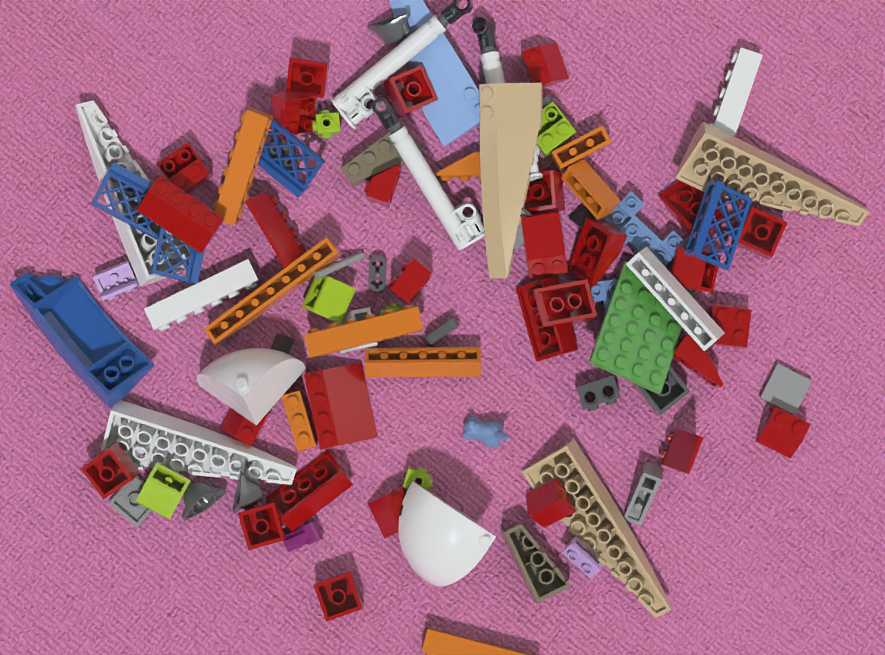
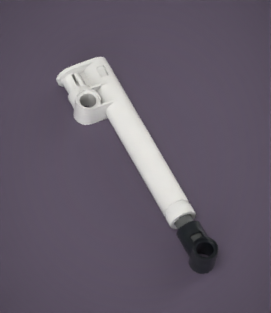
[331,0,473,130]
[472,17,543,181]
[372,96,485,250]

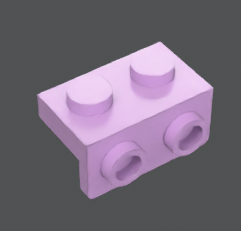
[92,260,137,300]
[562,536,603,579]

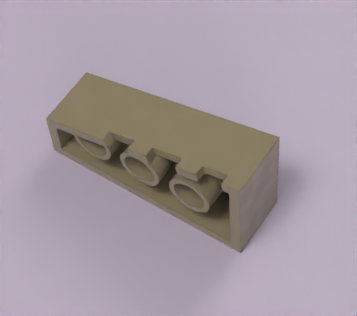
[341,123,425,187]
[501,524,572,603]

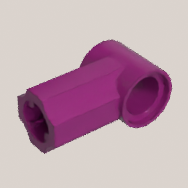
[283,520,323,552]

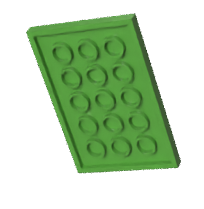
[588,261,694,394]

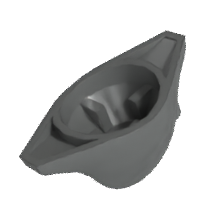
[367,12,411,44]
[232,471,262,513]
[182,481,226,521]

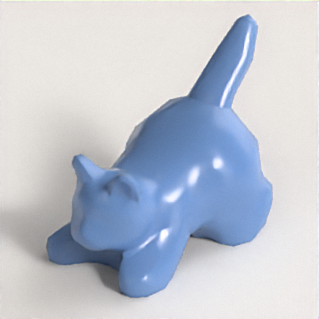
[463,416,510,449]

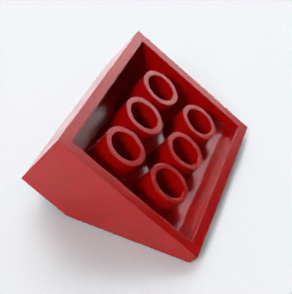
[304,363,377,450]

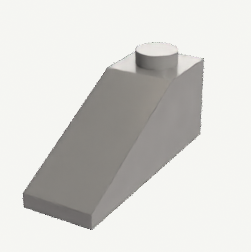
[623,462,663,526]

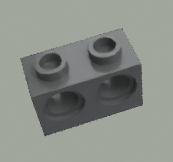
[576,375,620,412]

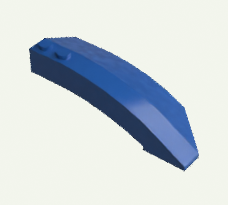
[10,274,154,408]

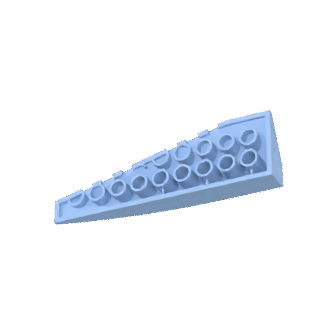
[389,0,480,147]

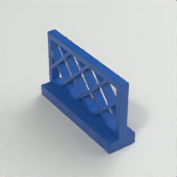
[258,119,325,198]
[91,162,159,240]
[684,180,752,270]
[150,207,213,285]

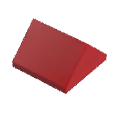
[526,477,576,528]

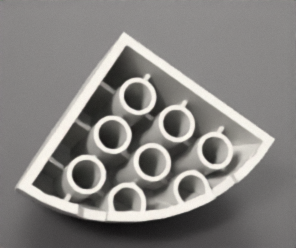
[197,348,306,425]
[398,482,496,587]

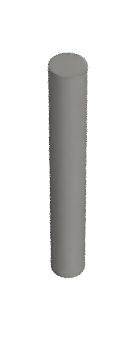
[314,251,364,279]

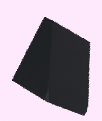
[569,204,596,231]
[271,333,295,355]

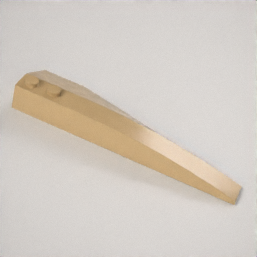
[479,83,542,278]
[675,122,870,226]
[522,439,672,618]

